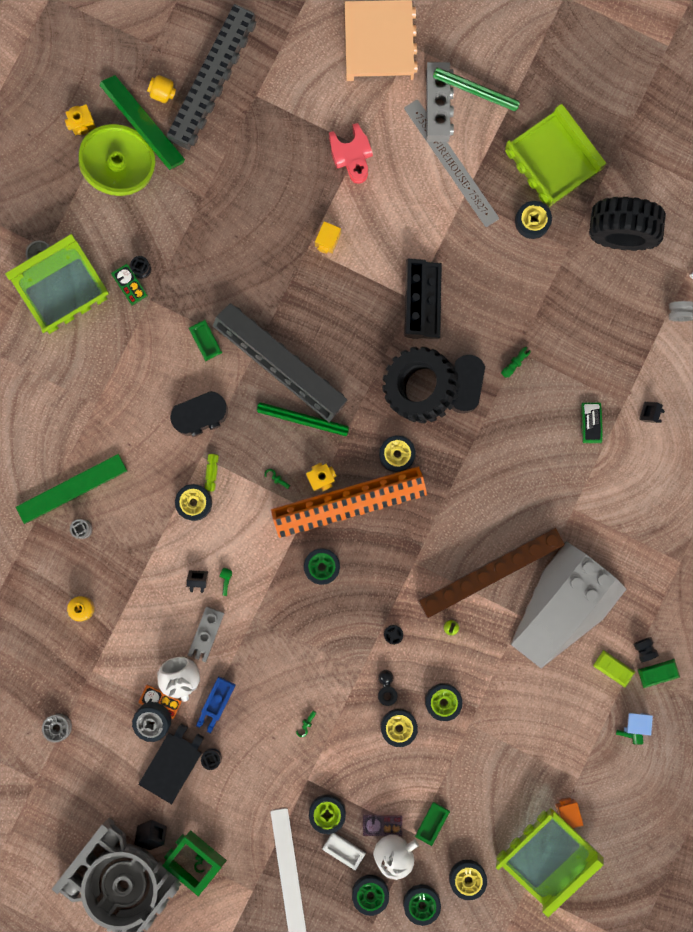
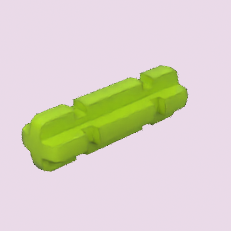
[204,454,219,492]

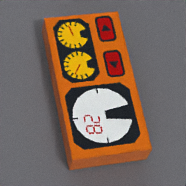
[138,684,182,719]

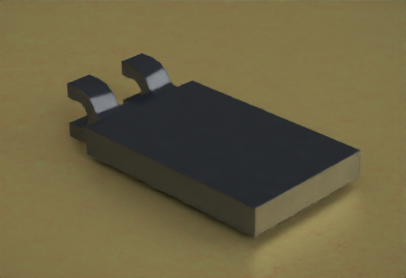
[138,723,205,805]

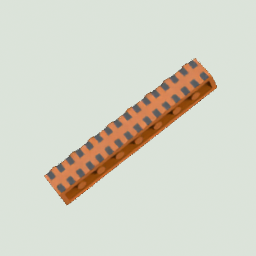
[271,466,427,538]

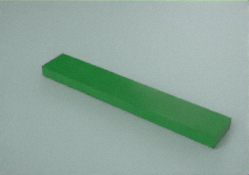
[99,75,185,170]
[15,454,128,524]

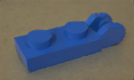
[196,676,236,734]

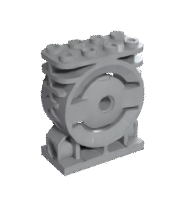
[52,818,181,932]

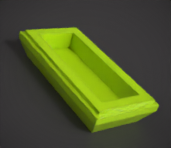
[593,650,635,688]

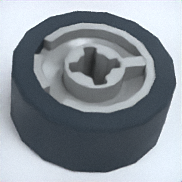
[132,702,171,742]

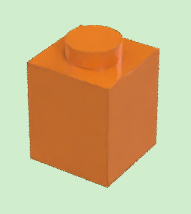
[555,798,584,831]

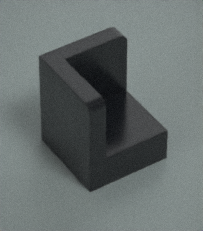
[134,820,167,850]

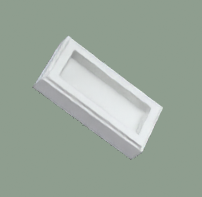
[322,833,366,870]

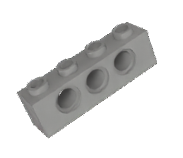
[426,62,454,142]

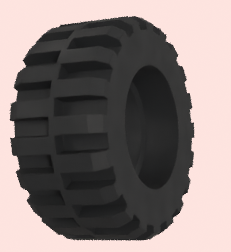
[589,197,666,251]
[382,346,460,423]

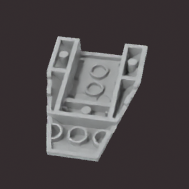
[511,541,626,668]

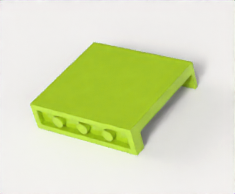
[505,104,607,207]

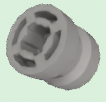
[70,519,93,539]

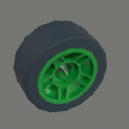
[304,548,340,585]
[352,875,389,916]
[403,884,441,926]

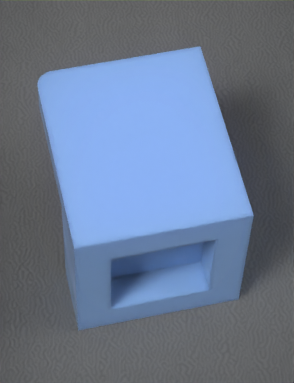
[624,713,653,736]

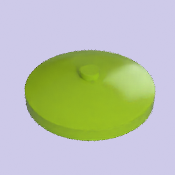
[78,124,155,196]

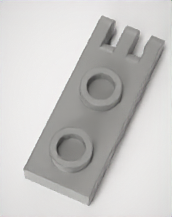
[188,607,225,663]

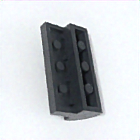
[404,258,442,339]

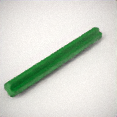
[433,67,520,111]
[257,402,349,436]

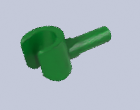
[219,568,232,596]
[616,730,643,745]

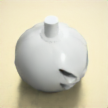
[157,657,200,702]
[373,834,419,880]

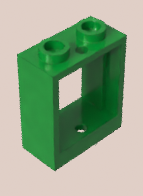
[162,830,227,897]

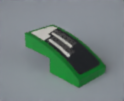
[581,403,603,443]

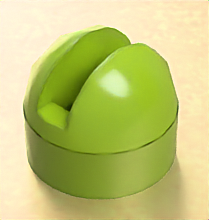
[443,620,459,636]

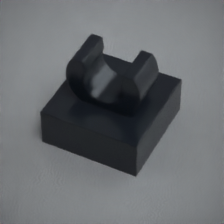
[639,402,665,423]
[186,570,208,593]

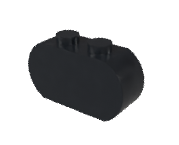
[451,355,485,414]
[170,391,228,437]

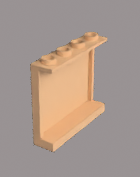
[345,0,418,81]

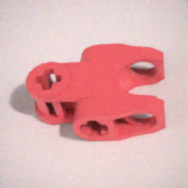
[329,123,373,184]

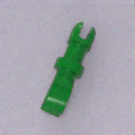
[501,347,531,378]

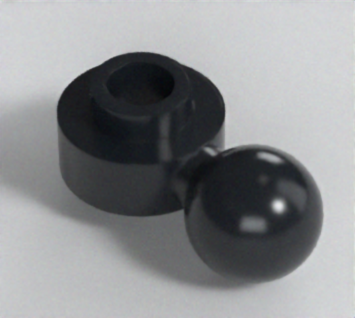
[378,670,398,706]

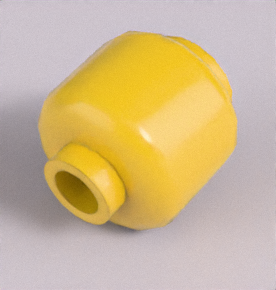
[147,75,176,103]
[67,596,95,621]

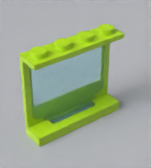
[5,234,109,334]
[495,808,604,917]

